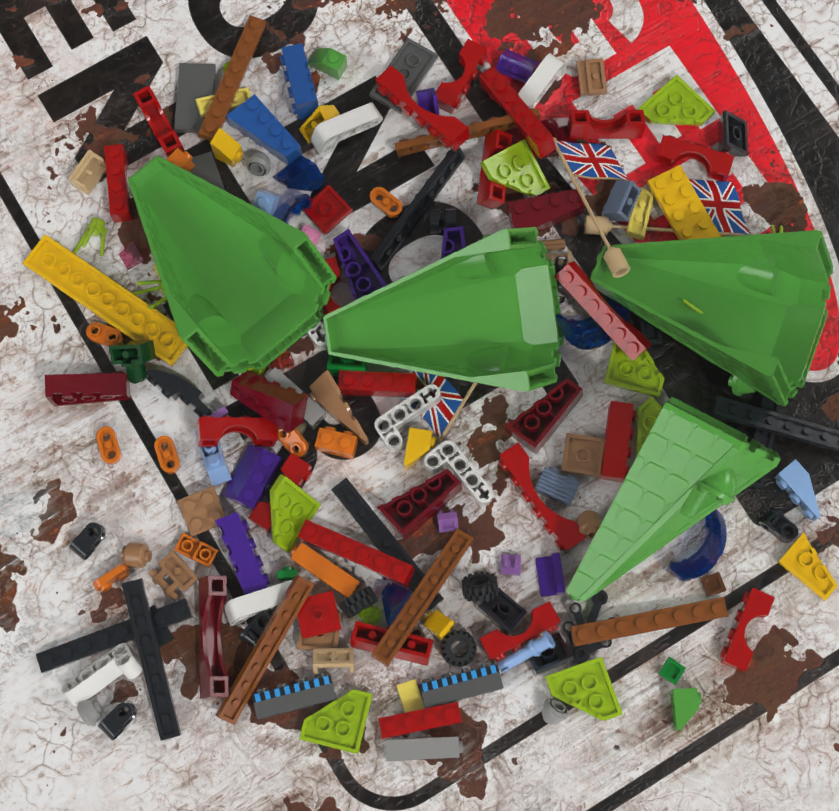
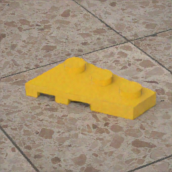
[778,532,838,601]

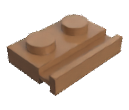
[576,58,607,97]

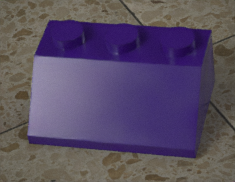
[221,444,283,511]

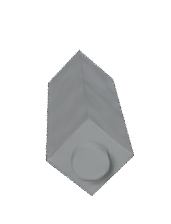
[263,367,327,430]
[385,737,463,761]

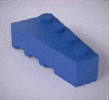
[279,43,319,120]
[226,94,302,166]

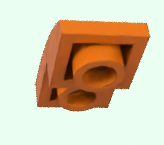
[174,533,218,568]

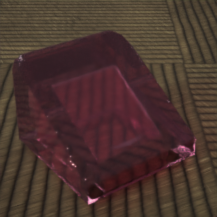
[119,242,144,270]

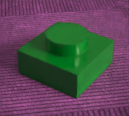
[277,567,299,581]
[658,657,686,685]

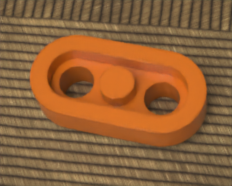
[370,187,402,218]
[86,322,124,347]
[96,426,122,465]
[277,427,309,457]
[154,436,181,474]
[93,563,131,592]

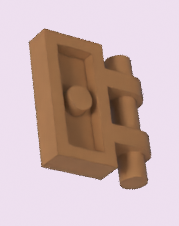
[148,550,199,602]

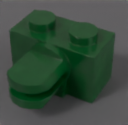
[108,340,156,384]

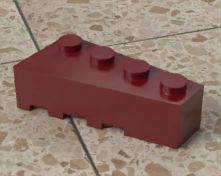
[507,188,585,232]
[230,370,309,434]
[45,371,131,407]
[505,378,583,455]
[377,469,463,541]

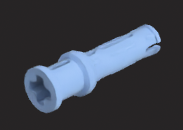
[497,631,555,673]

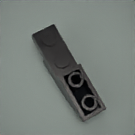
[145,369,213,417]

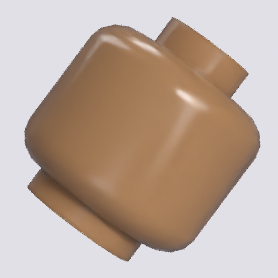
[576,510,602,539]
[121,542,152,568]

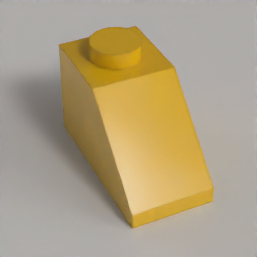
[299,105,340,143]
[210,128,244,167]
[404,428,436,470]
[423,609,455,642]

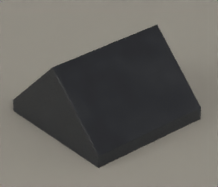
[718,110,748,157]
[478,587,527,635]
[528,633,574,676]

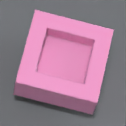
[301,225,322,246]

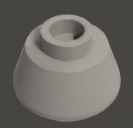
[246,152,271,176]
[542,698,568,725]
[77,699,103,726]

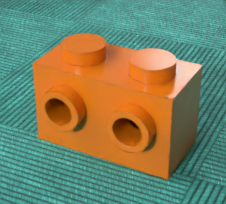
[315,426,358,460]

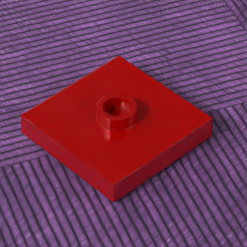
[301,185,353,235]
[297,591,342,639]

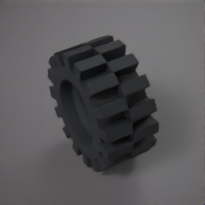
[461,571,499,603]
[340,586,378,618]
[441,630,477,667]

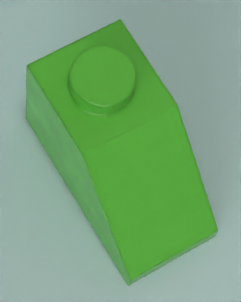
[308,48,348,80]
[670,688,702,731]

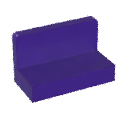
[496,49,539,84]
[416,88,439,128]
[535,553,565,597]

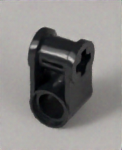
[759,507,798,543]
[69,522,106,560]
[239,612,272,650]
[98,703,137,741]

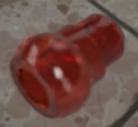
[270,351,295,370]

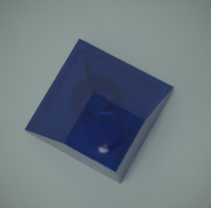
[273,155,326,192]
[381,582,412,629]

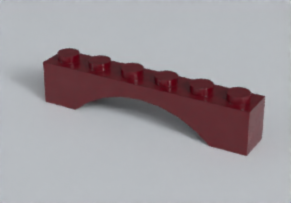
[199,575,229,699]

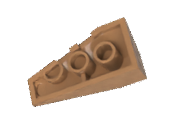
[309,370,369,445]

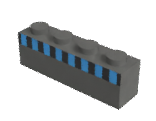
[419,662,504,708]
[252,673,337,720]

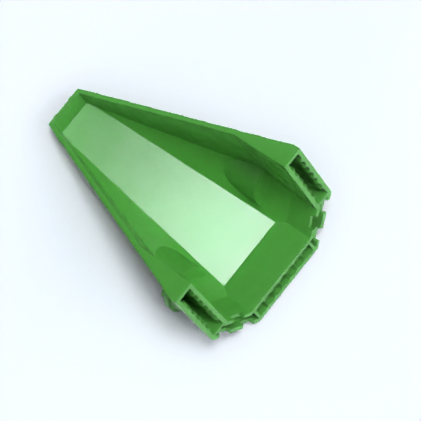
[128,156,337,377]
[323,227,564,392]
[590,230,833,406]
[565,396,781,602]

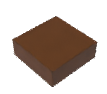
[700,572,726,598]

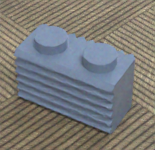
[602,180,642,221]
[535,467,580,507]

